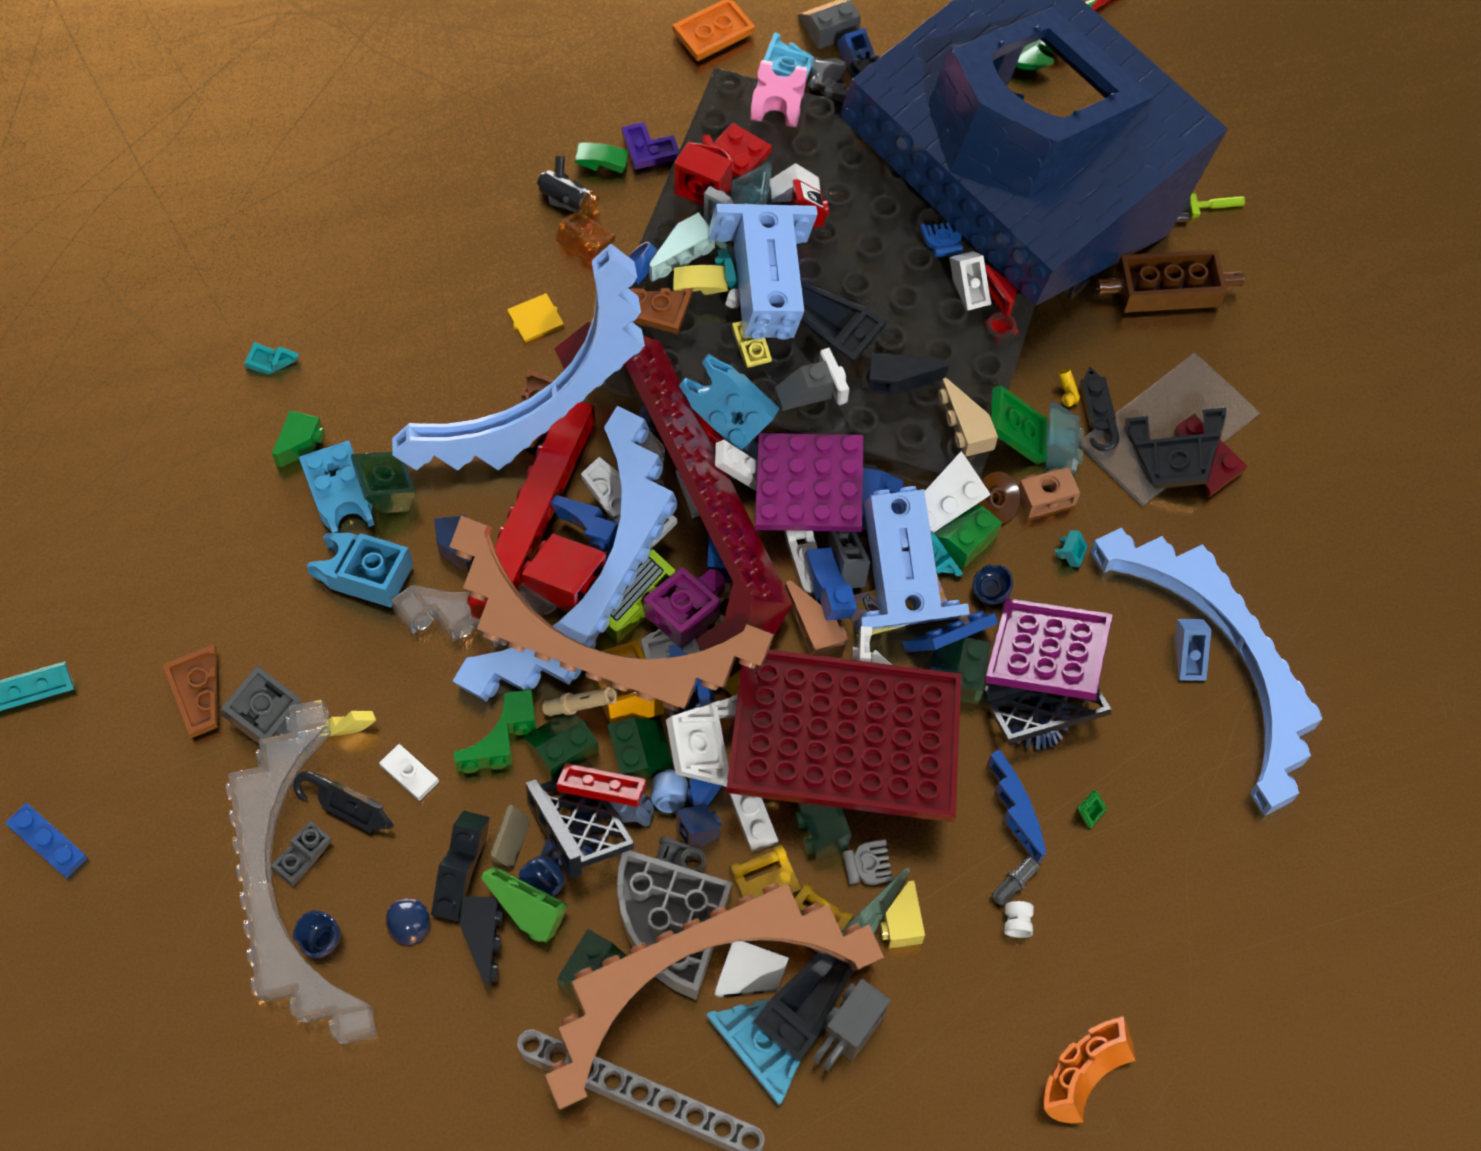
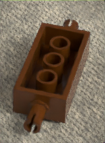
[1096,250,1245,313]

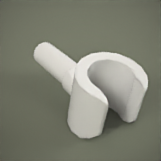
[725,289,740,308]

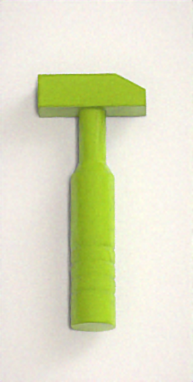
[1189,193,1245,218]

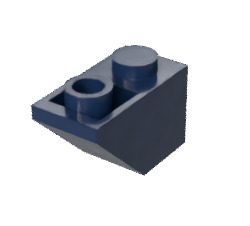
[434,515,475,573]

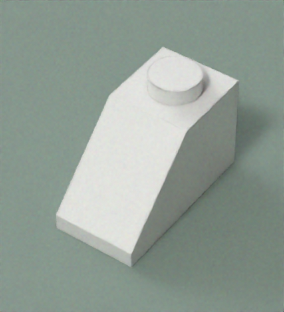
[949,251,991,310]

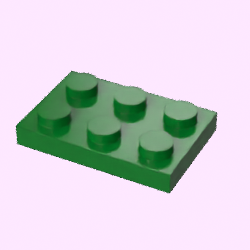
[991,385,1047,465]

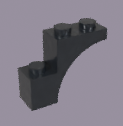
[431,810,490,922]

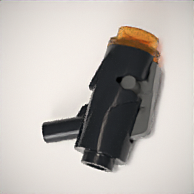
[537,156,599,214]

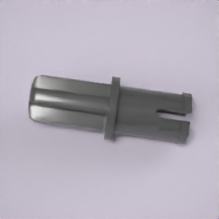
[991,856,1040,906]

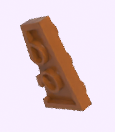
[162,644,218,738]

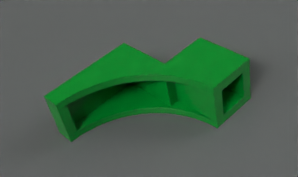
[454,690,536,773]

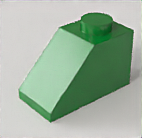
[272,410,325,467]

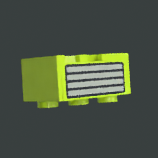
[605,549,675,643]

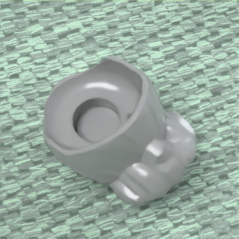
[808,57,847,95]

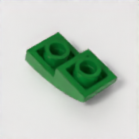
[574,143,628,173]

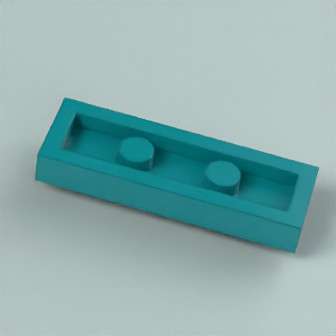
[0,661,74,711]

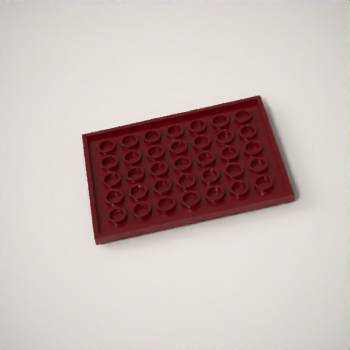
[726,649,962,822]

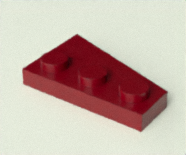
[1174,414,1247,498]

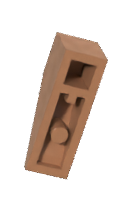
[785,580,847,657]

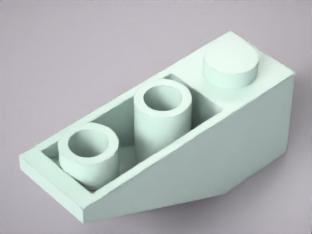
[649,213,715,282]

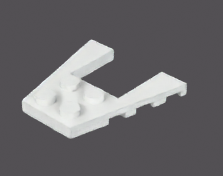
[666,694,738,787]

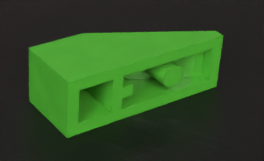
[481,866,569,942]

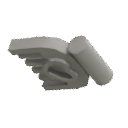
[843,840,894,885]

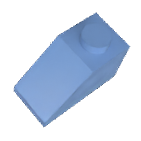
[1175,619,1211,681]

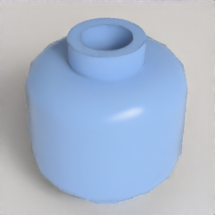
[650,770,688,813]

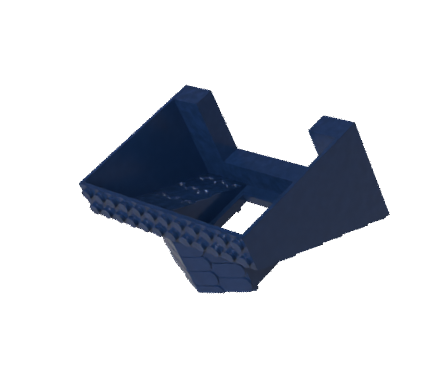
[839,0,1228,306]

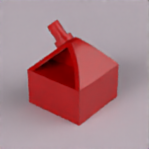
[674,135,733,206]

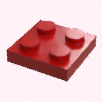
[714,122,772,183]

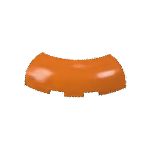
[1044,1017,1136,1124]

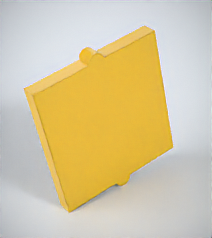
[507,293,564,343]

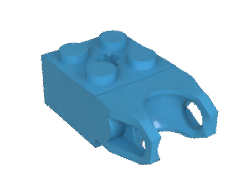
[679,354,780,450]
[299,440,375,533]
[306,533,413,607]

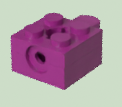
[643,567,725,649]

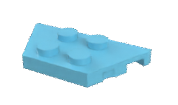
[755,32,814,84]
[706,999,801,1106]

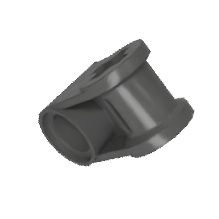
[656,837,707,874]

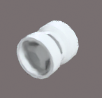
[1004,901,1034,938]

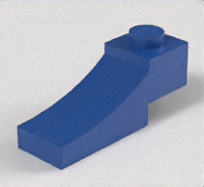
[551,495,618,553]
[804,548,857,620]

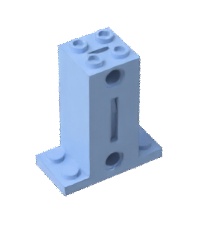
[708,204,817,340]
[854,486,970,632]

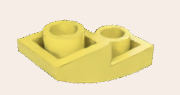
[673,265,728,295]
[731,321,772,368]

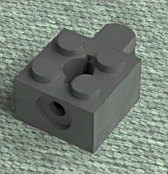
[220,665,308,748]
[813,979,891,1071]

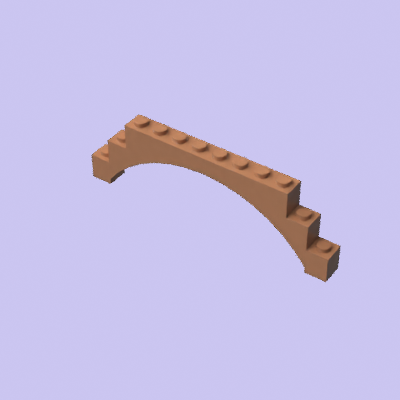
[449,516,774,712]
[543,882,884,1110]

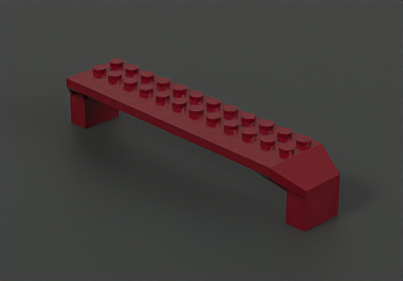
[554,322,793,665]

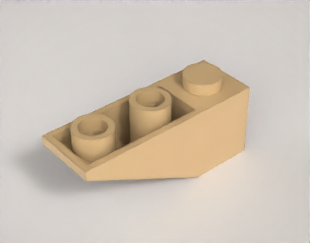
[938,378,998,457]

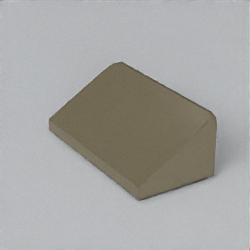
[490,805,530,870]

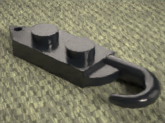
[1080,367,1119,452]
[293,771,394,833]

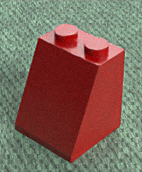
[521,534,606,613]

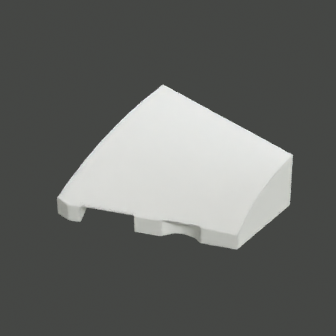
[714,941,789,997]

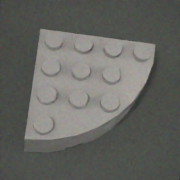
[617,850,733,1000]

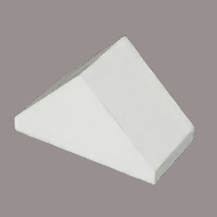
[770,163,820,202]

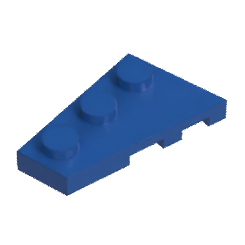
[902,611,998,652]

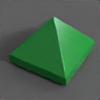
[1078,790,1107,829]

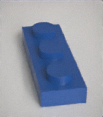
[5,802,87,879]

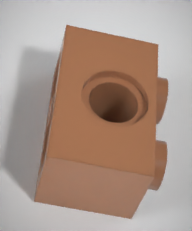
[1019,467,1080,518]

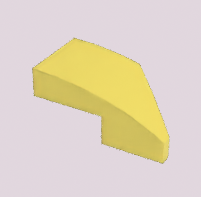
[319,711,376,737]

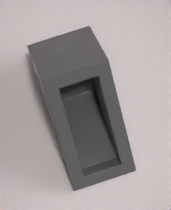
[775,361,834,411]

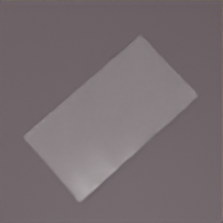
[1078,353,1260,506]

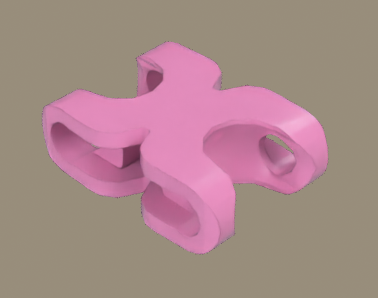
[750,61,807,127]

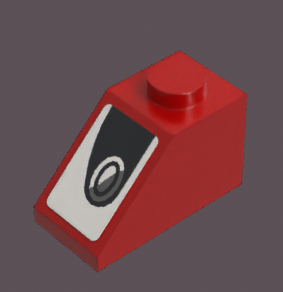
[791,179,829,228]

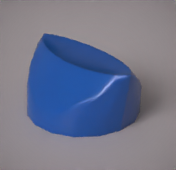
[628,241,659,284]

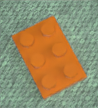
[672,0,755,61]

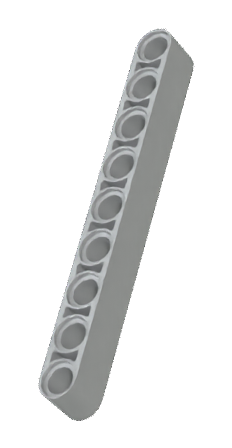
[517,1030,764,1151]

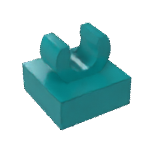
[1054,530,1088,567]

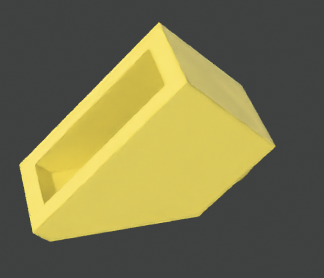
[880,881,925,949]

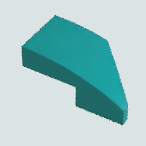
[715,249,739,290]
[244,342,299,374]
[930,531,963,576]

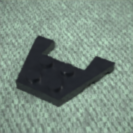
[1125,407,1227,489]

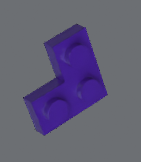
[622,122,680,169]

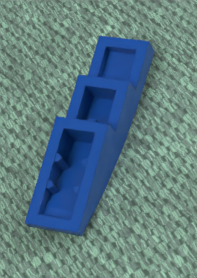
[987,749,1046,863]

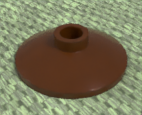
[977,472,1020,523]

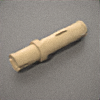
[542,687,617,716]

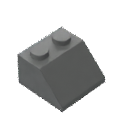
[798,0,861,49]

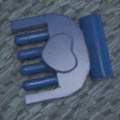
[920,222,963,258]

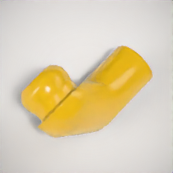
[1058,368,1080,407]

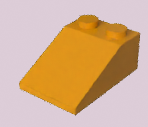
[593,641,664,723]

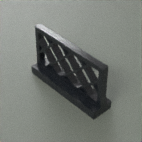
[983,684,1111,744]
[526,778,634,878]

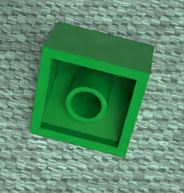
[934,505,1002,569]

